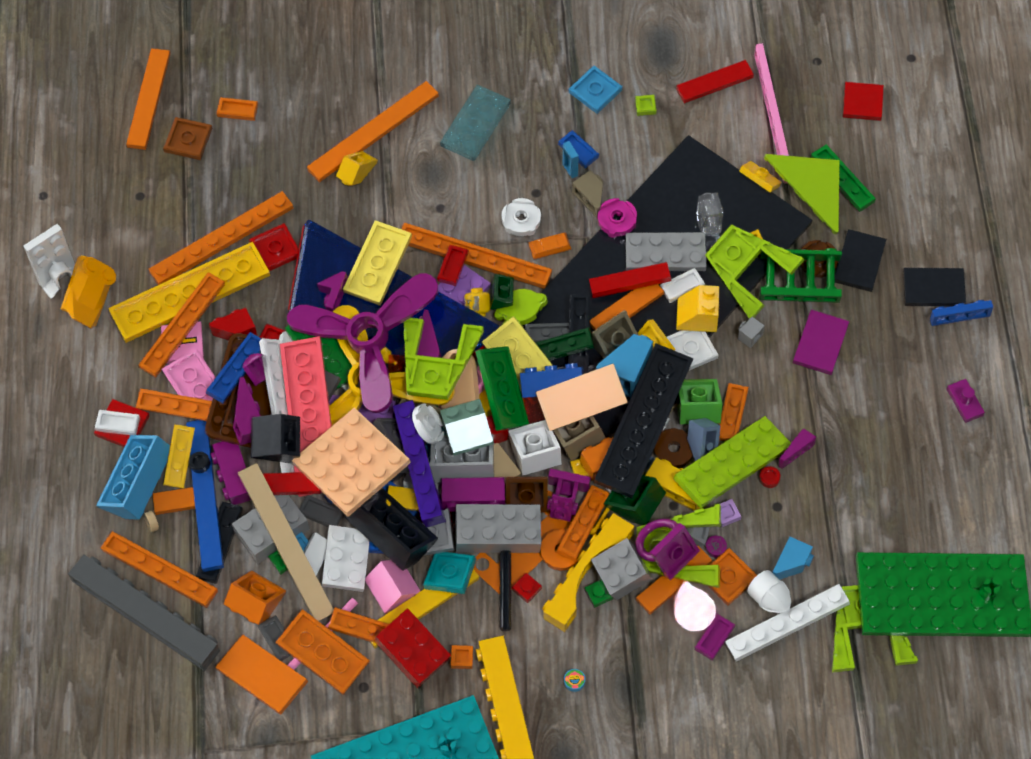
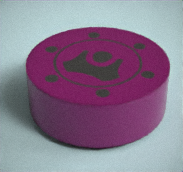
[705,535,727,558]

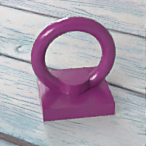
[635,519,700,580]

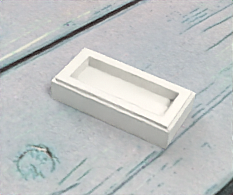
[660,268,705,303]
[95,410,140,435]
[304,532,327,575]

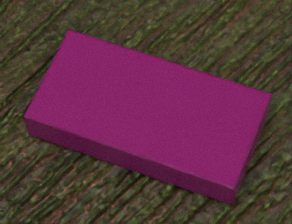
[695,614,735,661]

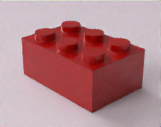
[374,608,451,689]

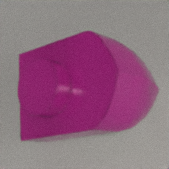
[243,353,266,386]

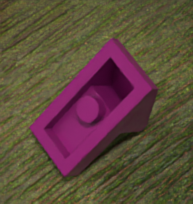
[317,271,348,312]

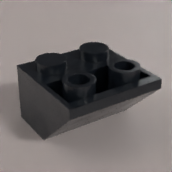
[251,414,300,463]

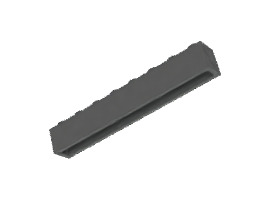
[68,555,220,671]

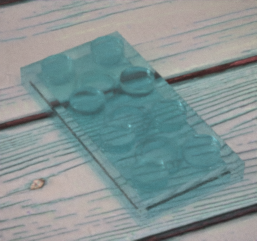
[440,85,511,161]

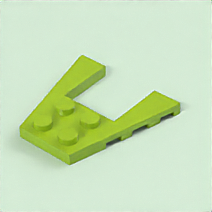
[705,225,804,319]
[404,318,484,400]
[636,504,721,588]
[832,585,918,673]

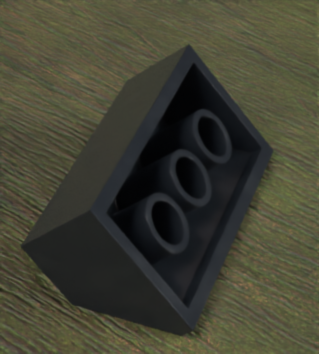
[345,488,438,571]

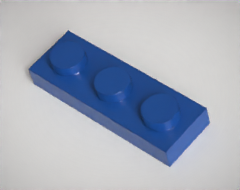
[930,300,993,326]

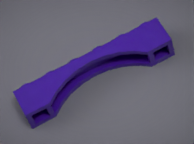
[393,400,446,528]

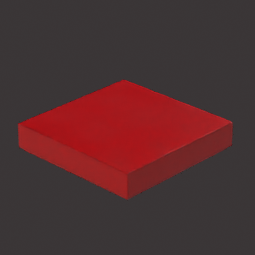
[843,82,884,121]
[249,223,302,271]
[94,399,150,447]

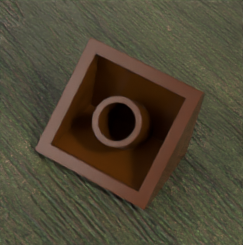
[506,476,548,513]

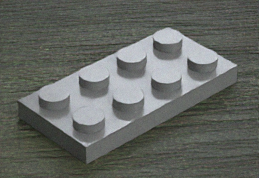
[626,232,706,271]

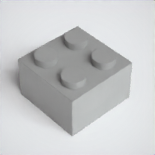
[591,538,653,600]

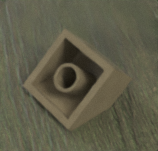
[553,416,605,461]

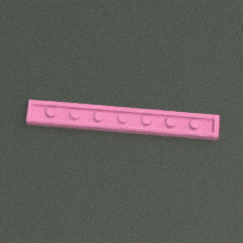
[754,43,789,184]

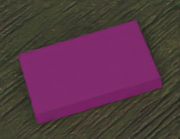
[793,310,850,375]

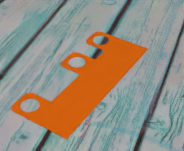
[473,490,575,594]

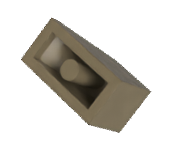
[572,170,603,218]

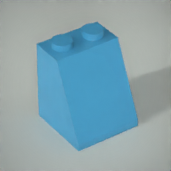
[596,334,653,398]

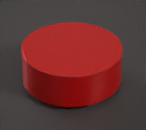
[759,466,781,488]

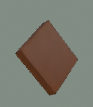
[163,117,213,160]

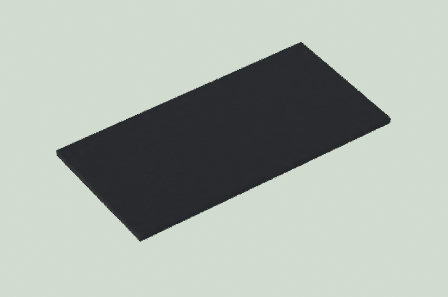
[522,135,813,438]

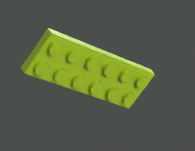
[674,416,791,509]

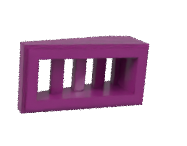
[779,429,817,469]

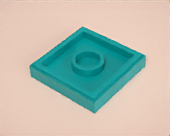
[423,552,476,594]

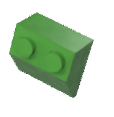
[677,379,722,425]

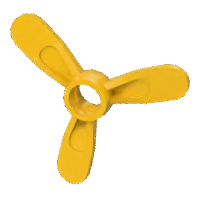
[329,305,455,426]

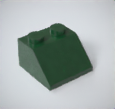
[604,475,666,525]

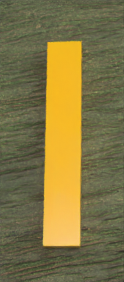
[370,569,479,649]

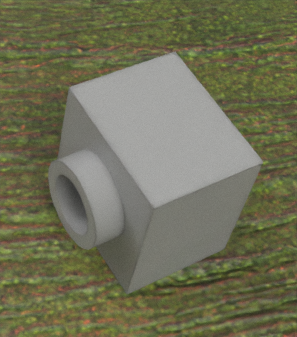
[738,317,764,349]

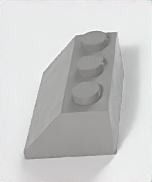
[430,434,494,483]

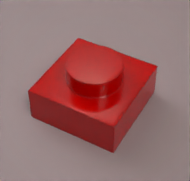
[512,573,542,603]

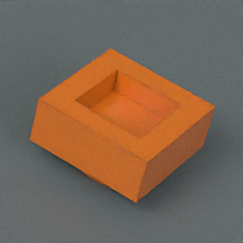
[451,645,473,669]

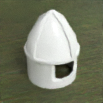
[747,570,791,613]

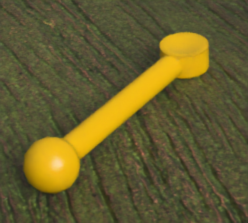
[590,508,610,536]

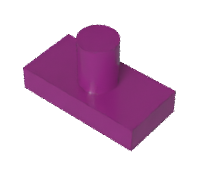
[947,379,985,423]

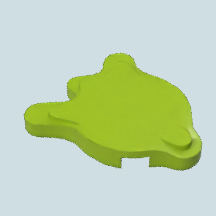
[494,289,548,325]

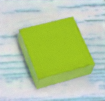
[635,95,656,116]

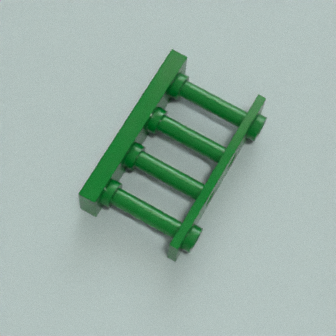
[760,248,842,303]

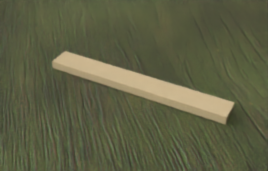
[238,463,334,621]

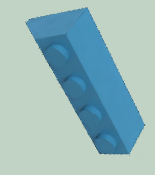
[96,435,170,520]

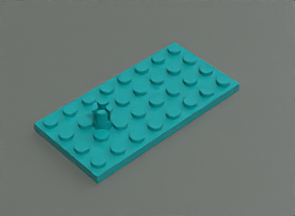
[311,695,499,759]

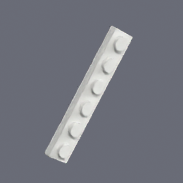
[725,584,850,662]

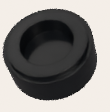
[189,452,211,473]

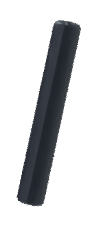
[500,550,511,631]

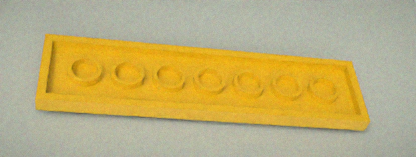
[108,242,270,343]

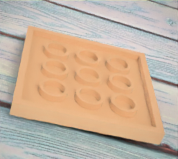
[292,408,411,517]

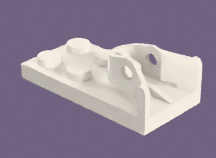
[24,224,75,299]

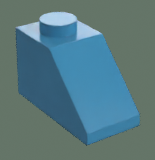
[773,537,814,579]

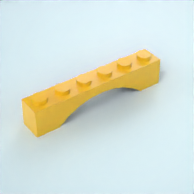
[542,513,634,632]

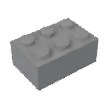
[232,495,310,564]

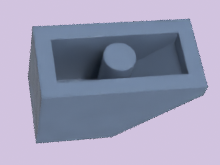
[687,418,721,461]

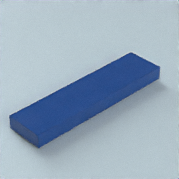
[206,332,261,404]

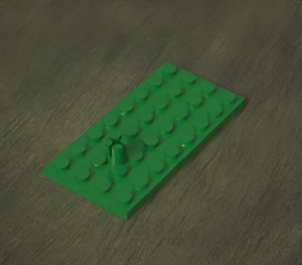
[856,552,1031,637]

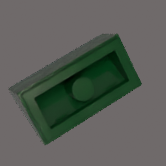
[490,274,514,310]

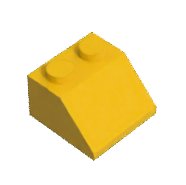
[676,285,719,332]

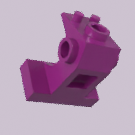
[547,468,591,521]

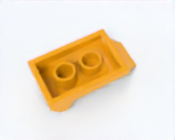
[61,255,116,329]

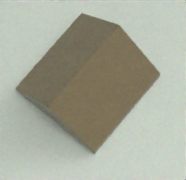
[592,310,638,359]

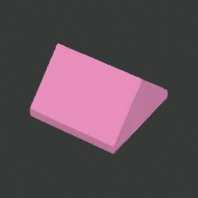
[365,560,421,614]

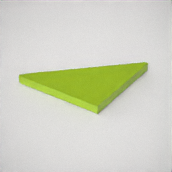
[764,154,839,234]

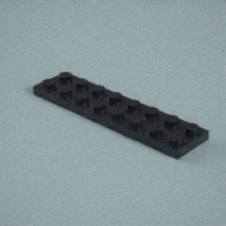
[594,343,694,499]

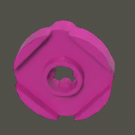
[598,198,637,238]

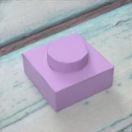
[720,499,741,527]

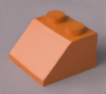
[224,570,286,625]

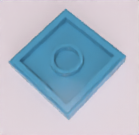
[569,65,623,114]

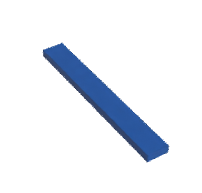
[186,420,224,572]

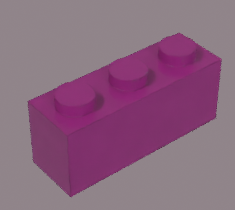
[211,441,251,505]
[442,477,505,512]

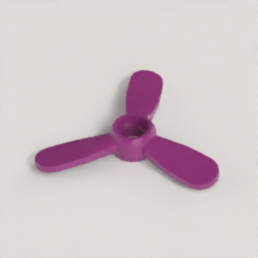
[287,273,438,413]

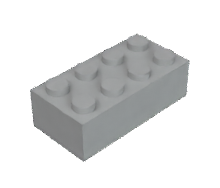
[455,504,541,553]

